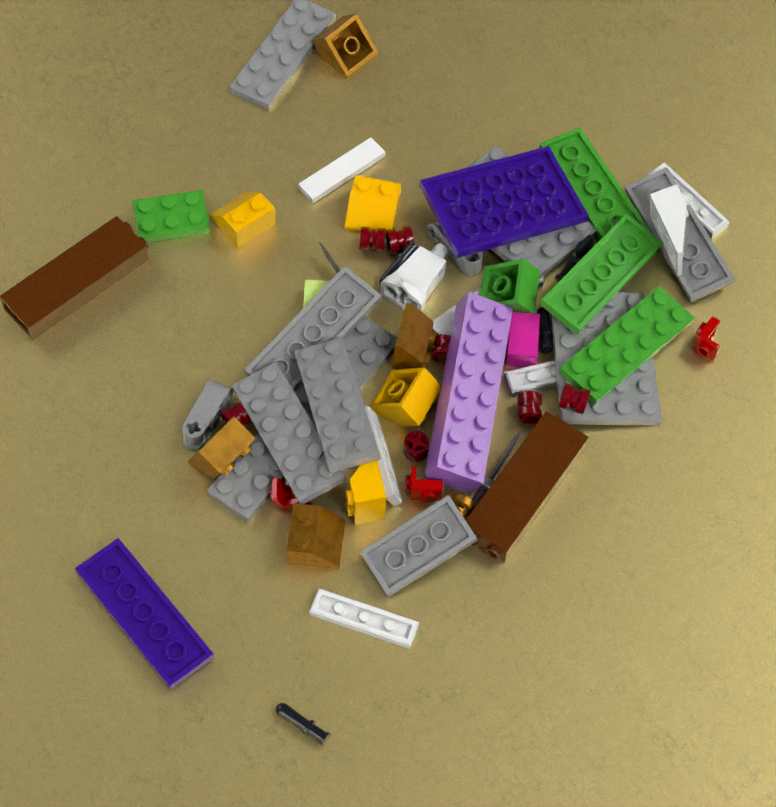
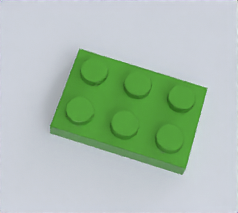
[132,190,210,243]

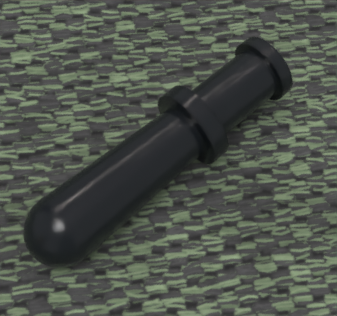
[379,241,419,285]
[537,307,552,354]
[276,703,331,745]

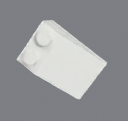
[650,184,689,276]

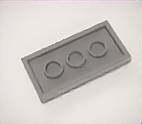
[360,495,478,597]

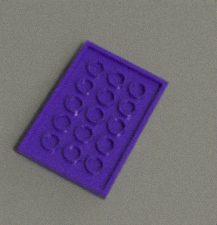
[419,146,589,258]

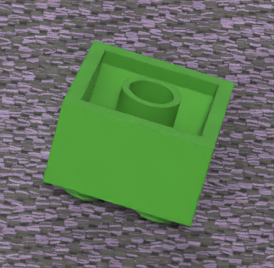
[480,258,540,314]

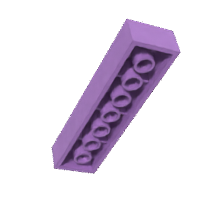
[424,292,513,494]

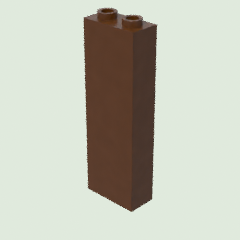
[0,216,149,341]
[465,411,589,562]

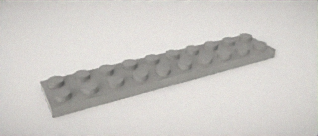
[207,317,397,523]

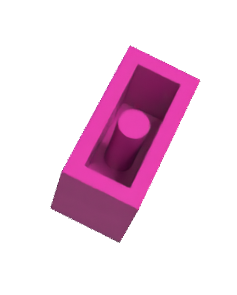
[505,312,540,368]

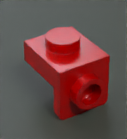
[693,316,720,361]
[405,466,443,503]
[270,477,312,511]

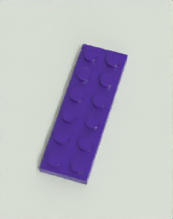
[75,538,214,690]

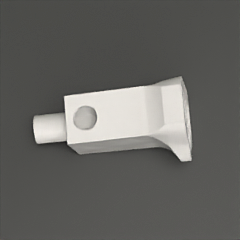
[380,243,448,312]

